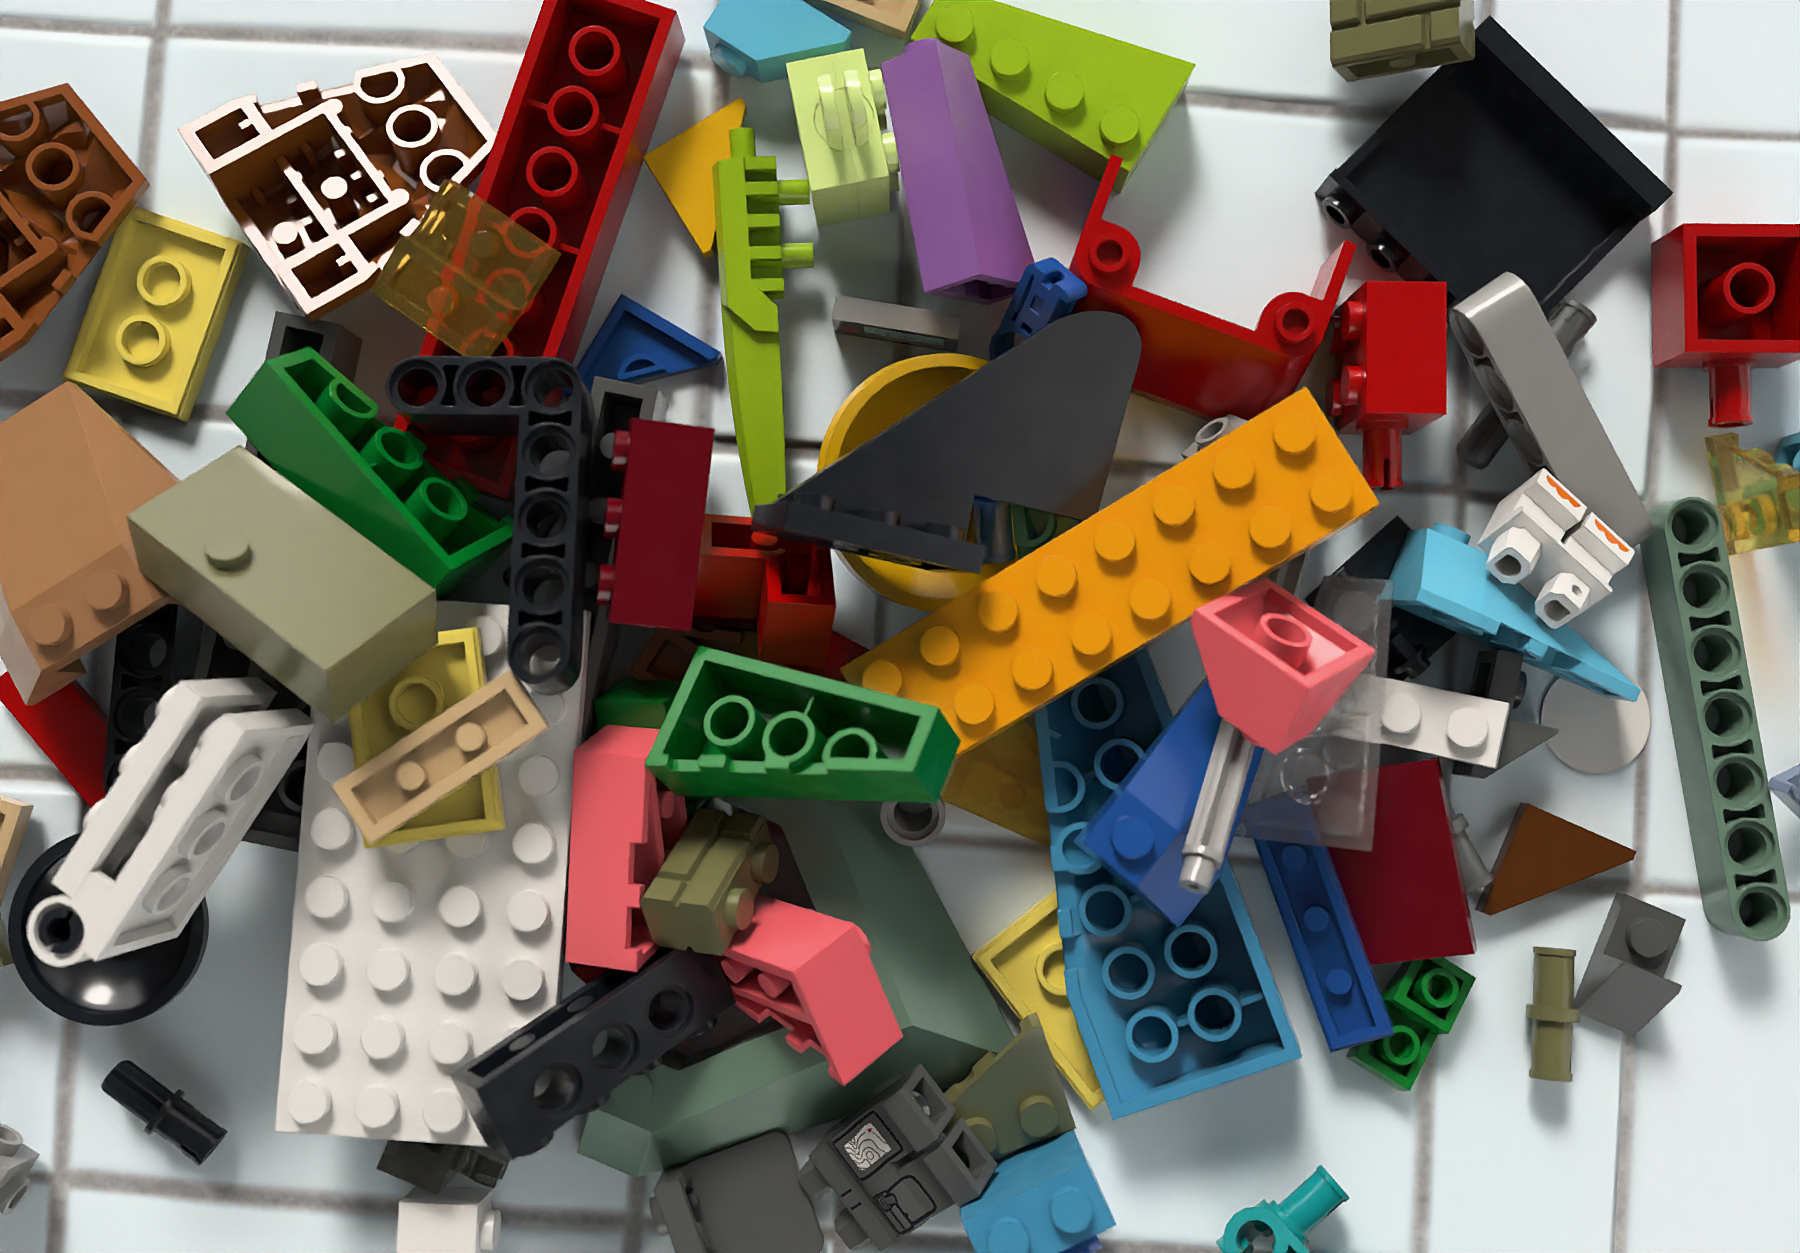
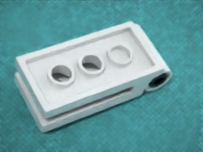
[27,677,316,967]

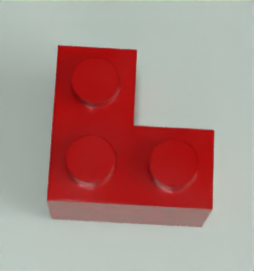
[693,514,837,667]

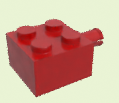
[1651,223,1800,428]
[1325,281,1447,491]

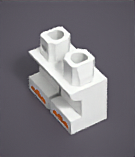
[1477,468,1635,628]

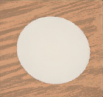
[1541,669,1651,774]

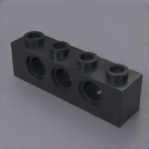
[450,946,736,1161]

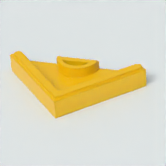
[642,97,748,259]

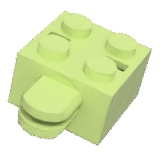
[786,48,900,227]

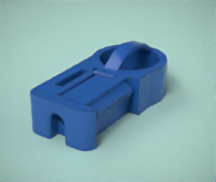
[989,257,1088,361]

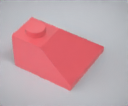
[1190,577,1376,755]

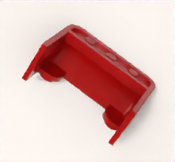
[1068,154,1357,422]

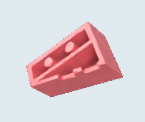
[565,724,688,972]
[714,893,903,1086]

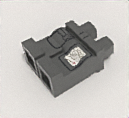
[796,1063,998,1252]

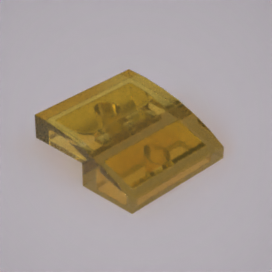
[370,179,561,357]

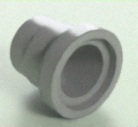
[880,795,946,846]

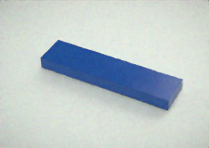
[1243,785,1395,1053]

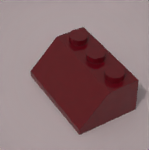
[596,418,715,631]

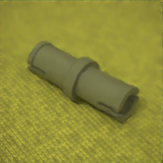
[1526,946,1580,1082]

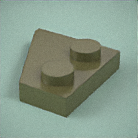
[944,1012,1076,1167]

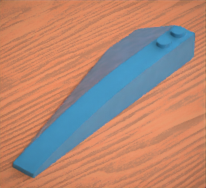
[1011,505,1302,1120]

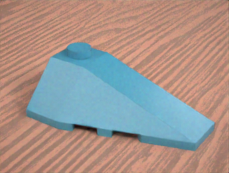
[1380,522,1641,702]

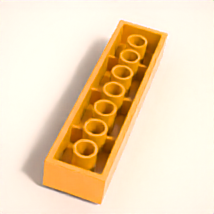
[840,387,1380,761]

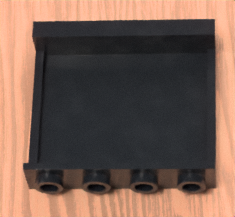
[1315,15,1673,324]

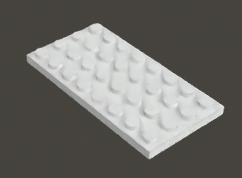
[274,600,591,1151]

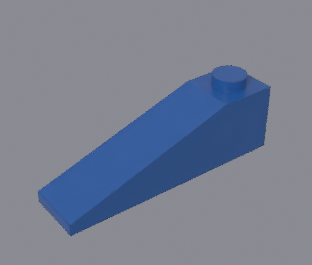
[1073,675,1265,928]

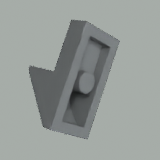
[1452,649,1559,779]
[1573,892,1686,1036]

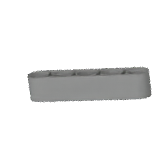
[1447,272,1653,548]

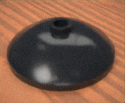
[8,832,209,1026]

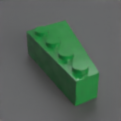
[226,347,514,600]
[644,645,961,803]

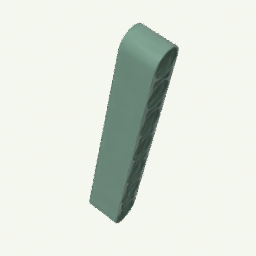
[1640,497,1790,941]

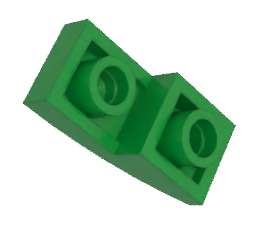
[1346,957,1476,1091]

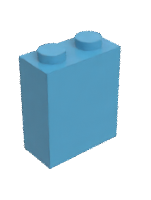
[960,1129,1117,1253]

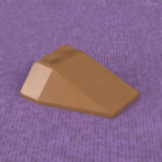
[0,381,182,705]

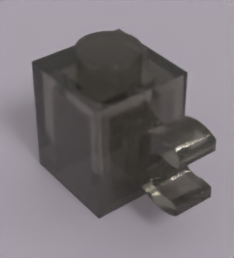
[376,1140,511,1195]

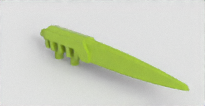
[712,127,814,517]

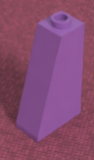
[880,38,1035,305]

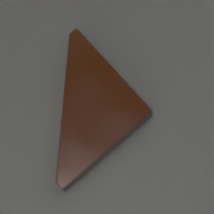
[1475,802,1637,916]

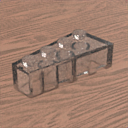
[1235,576,1395,851]

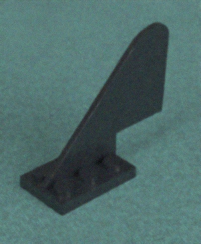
[750,311,1142,574]

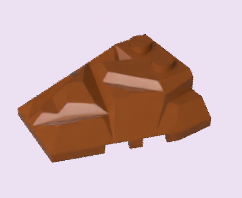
[177,53,496,322]
[0,83,150,362]

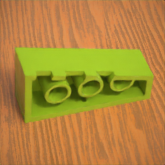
[910,0,1196,194]

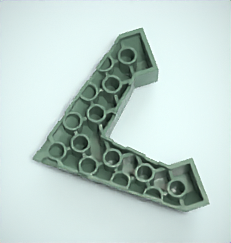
[577,797,1015,1178]

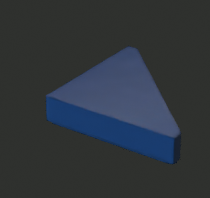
[561,293,723,398]

